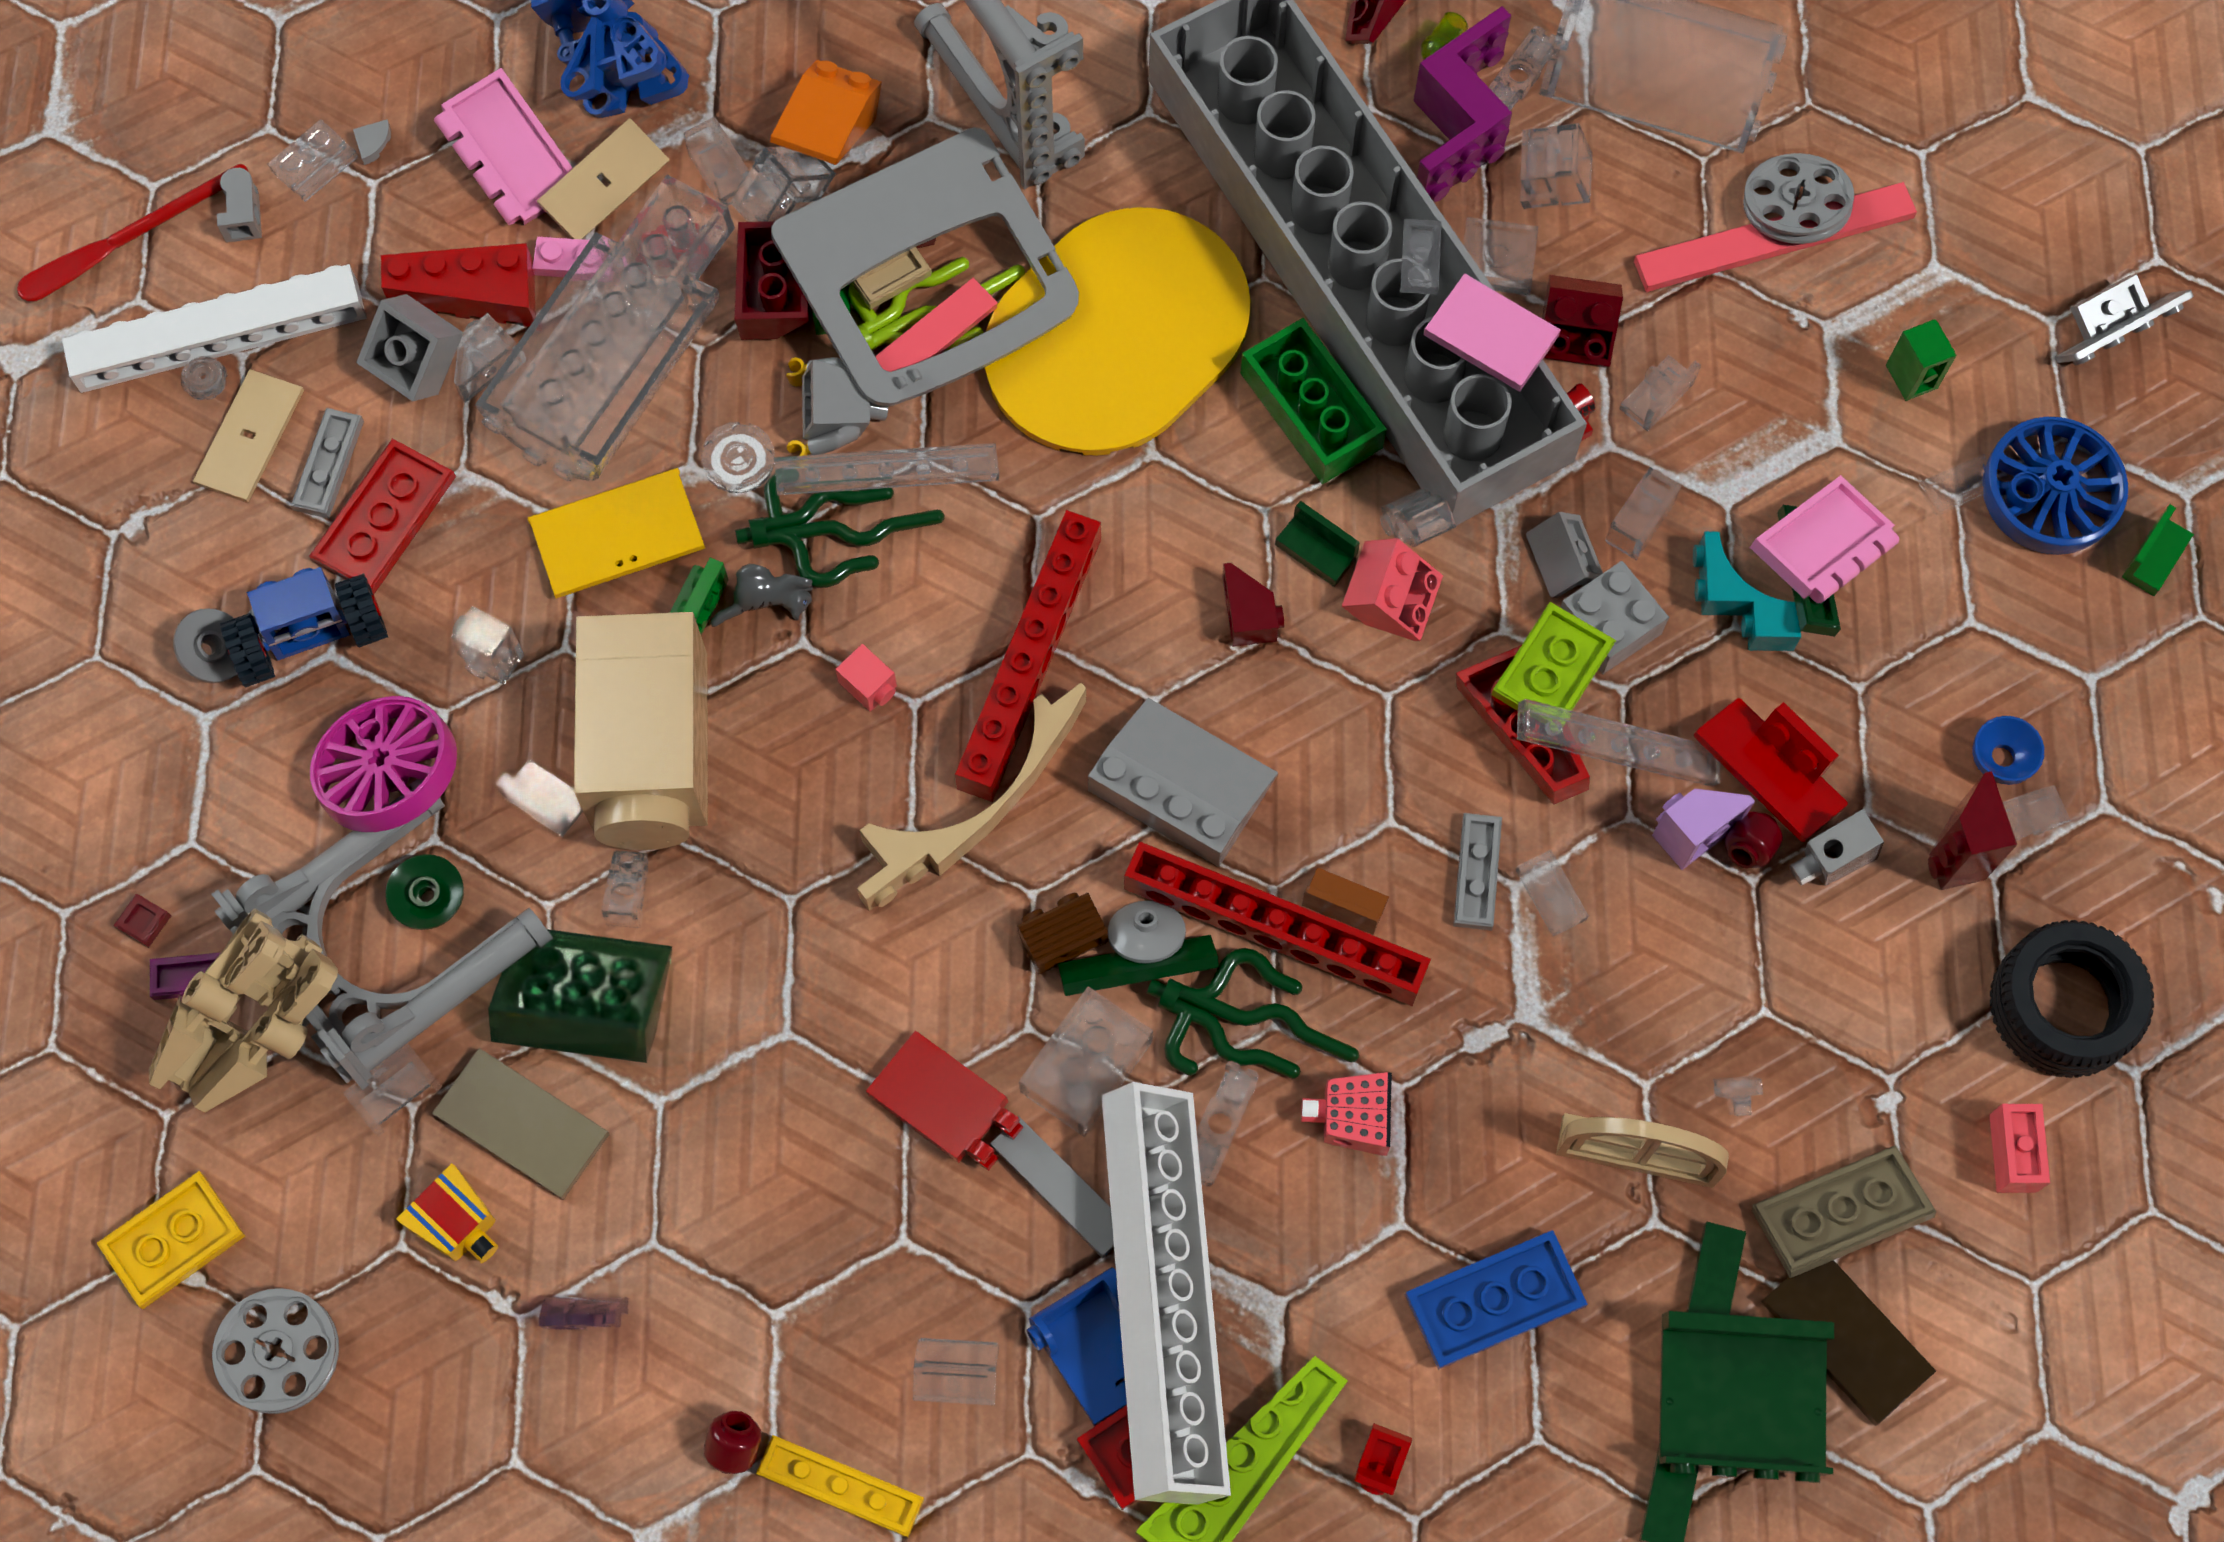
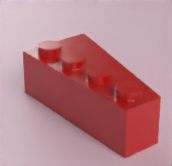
[381,243,536,328]
[1456,645,1590,805]

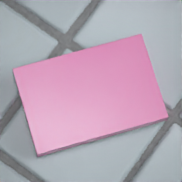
[1423,273,1561,392]

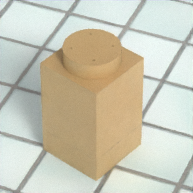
[574,612,708,850]

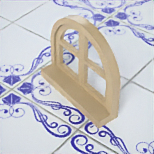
[1556,1113,1729,1188]

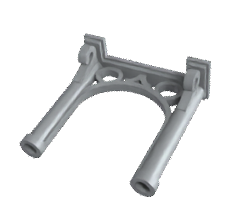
[914,0,1085,189]
[212,779,553,1090]

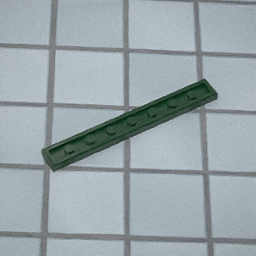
[1639,1221,1746,1542]

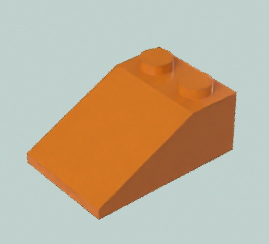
[770,60,882,165]

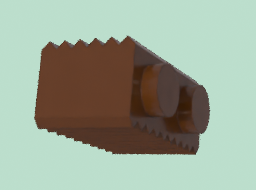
[1017,893,1108,975]

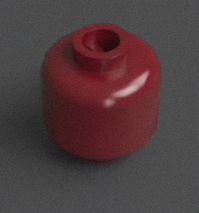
[1724,811,1783,869]
[704,1411,761,1474]

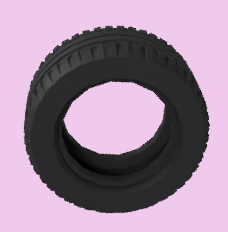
[1990,920,2154,1078]

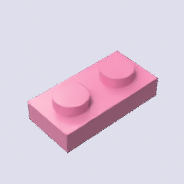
[532,237,610,280]

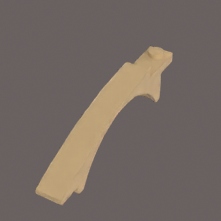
[857,683,1086,911]

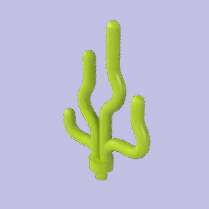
[848,257,1025,351]

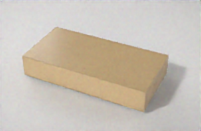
[851,247,932,310]

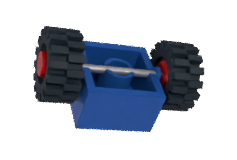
[220,567,388,688]

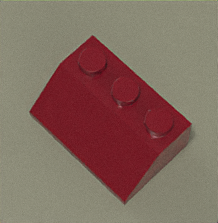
[734,221,809,340]
[1928,771,2017,890]

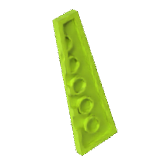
[1136,1356,1348,1542]

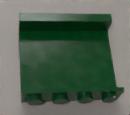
[1659,1311,1834,1483]

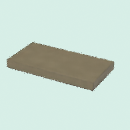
[432,1048,610,1200]
[1751,1145,1936,1278]

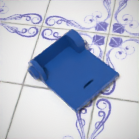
[1026,1267,1127,1426]

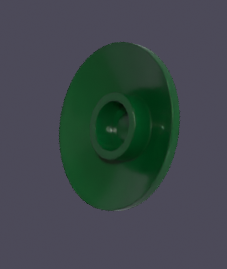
[385,854,464,930]

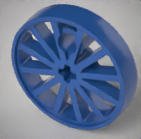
[1982,417,2128,555]

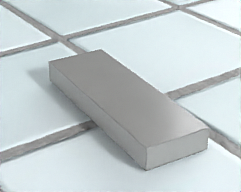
[291,408,364,519]
[1453,813,1502,931]

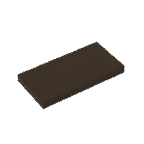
[1761,1260,1936,1426]

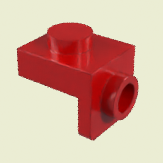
[1354,1423,1412,1495]

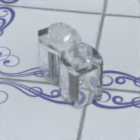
[1380,488,1456,547]

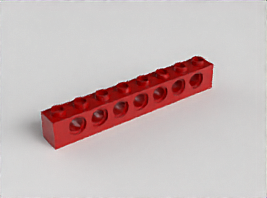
[955,510,1101,802]
[1124,841,1431,1006]

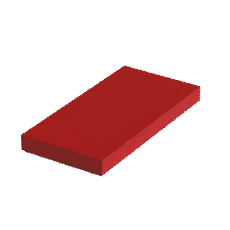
[309,438,456,594]

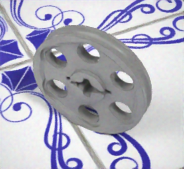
[1743,153,1854,244]
[212,1288,339,1414]

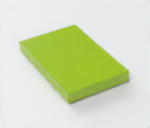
[1491,602,1616,734]

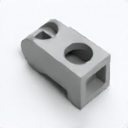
[217,168,262,242]

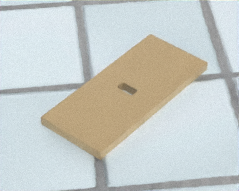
[537,118,670,239]
[193,369,304,503]

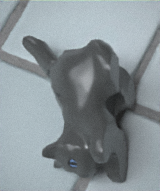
[710,563,814,627]

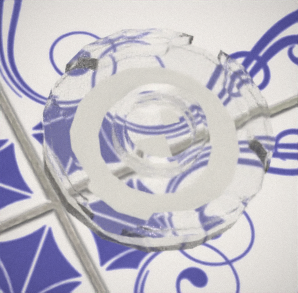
[701,422,775,493]

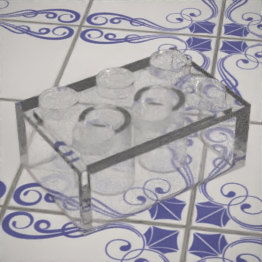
[1019,986,1153,1137]

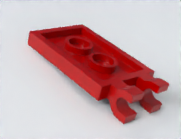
[866,1030,1023,1171]

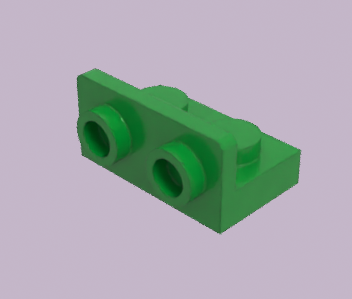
[670,557,729,635]

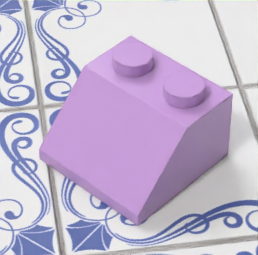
[1652,789,1755,870]

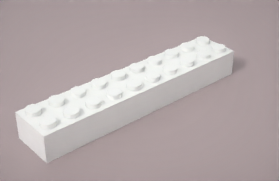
[1102,1082,1231,1505]

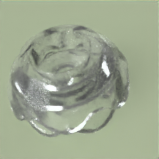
[181,356,228,400]

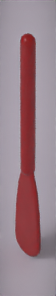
[17,164,248,302]

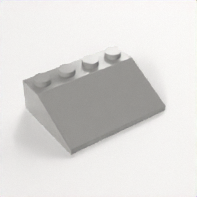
[1088,698,1278,867]

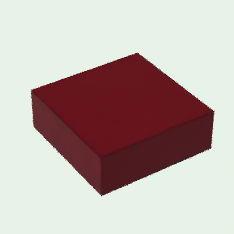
[113,893,171,948]

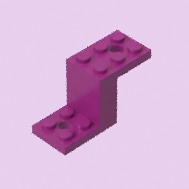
[1413,6,1512,202]

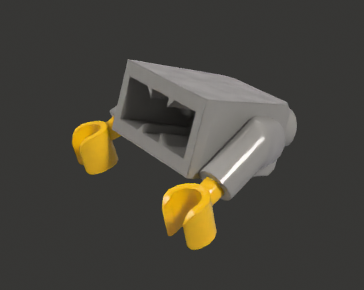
[786,357,889,468]

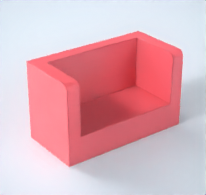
[1989,1104,2050,1193]

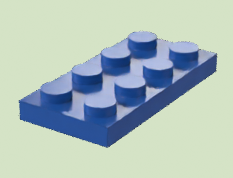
[1405,1230,1588,1370]

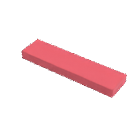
[875,277,998,372]

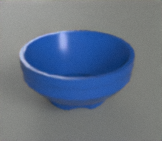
[1972,716,2044,785]

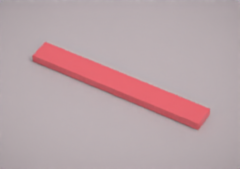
[1634,182,1917,292]

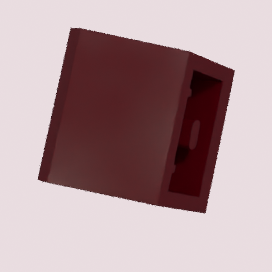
[1542,275,1623,367]

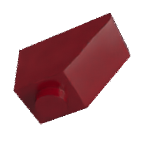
[1222,563,1284,647]

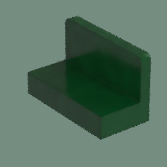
[1275,501,1360,587]

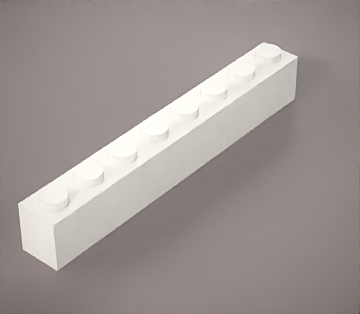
[62,264,367,393]

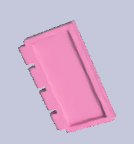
[434,68,573,225]
[1749,475,1899,603]

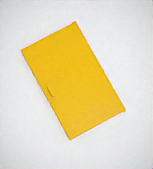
[528,468,705,599]

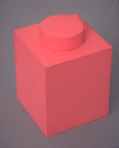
[835,644,897,712]

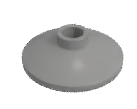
[173,608,238,683]
[1108,901,1186,963]

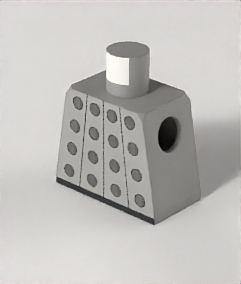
[1790,809,1884,886]

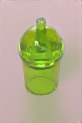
[1421,12,1468,60]

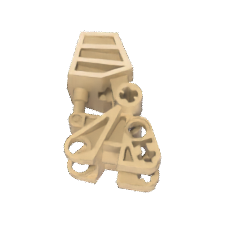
[149,909,338,1112]

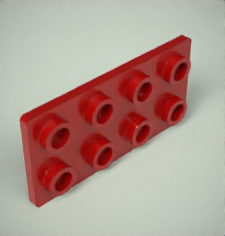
[1693,698,1848,842]

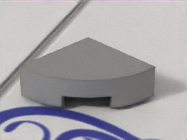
[353,119,391,165]

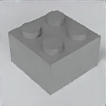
[356,294,464,401]
[1560,561,1669,674]

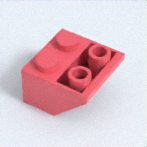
[1342,538,1443,641]

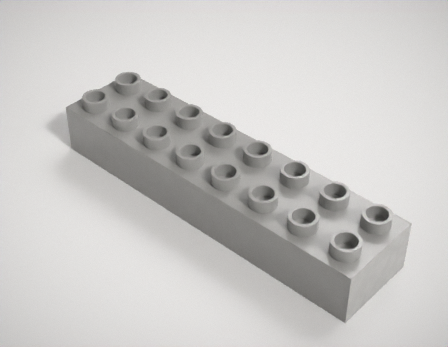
[1149,0,1587,529]

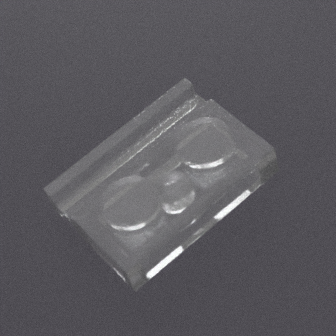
[268,119,358,202]

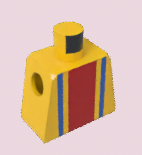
[396,1163,498,1263]

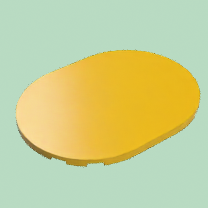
[985,207,1250,456]

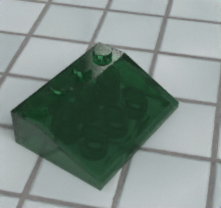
[488,929,672,1063]

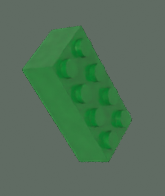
[1240,318,1387,485]

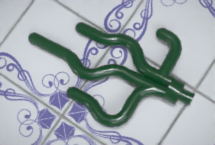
[735,470,945,588]
[1146,948,1359,1079]

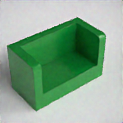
[1886,319,1957,401]

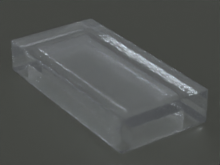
[1918,454,2001,517]

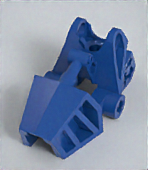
[531,0,689,118]

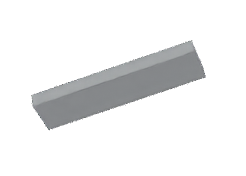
[990,1116,1114,1258]

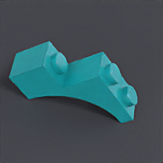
[1693,531,1801,651]

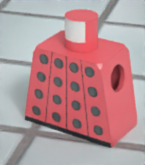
[1301,1072,1392,1156]

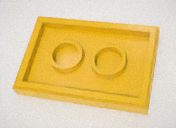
[97,1171,246,1309]

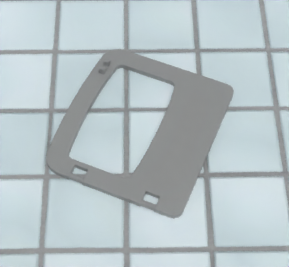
[771,127,1079,406]

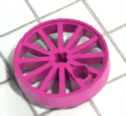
[310,696,457,832]

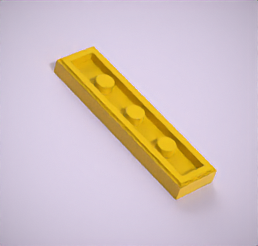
[756,1435,924,1538]

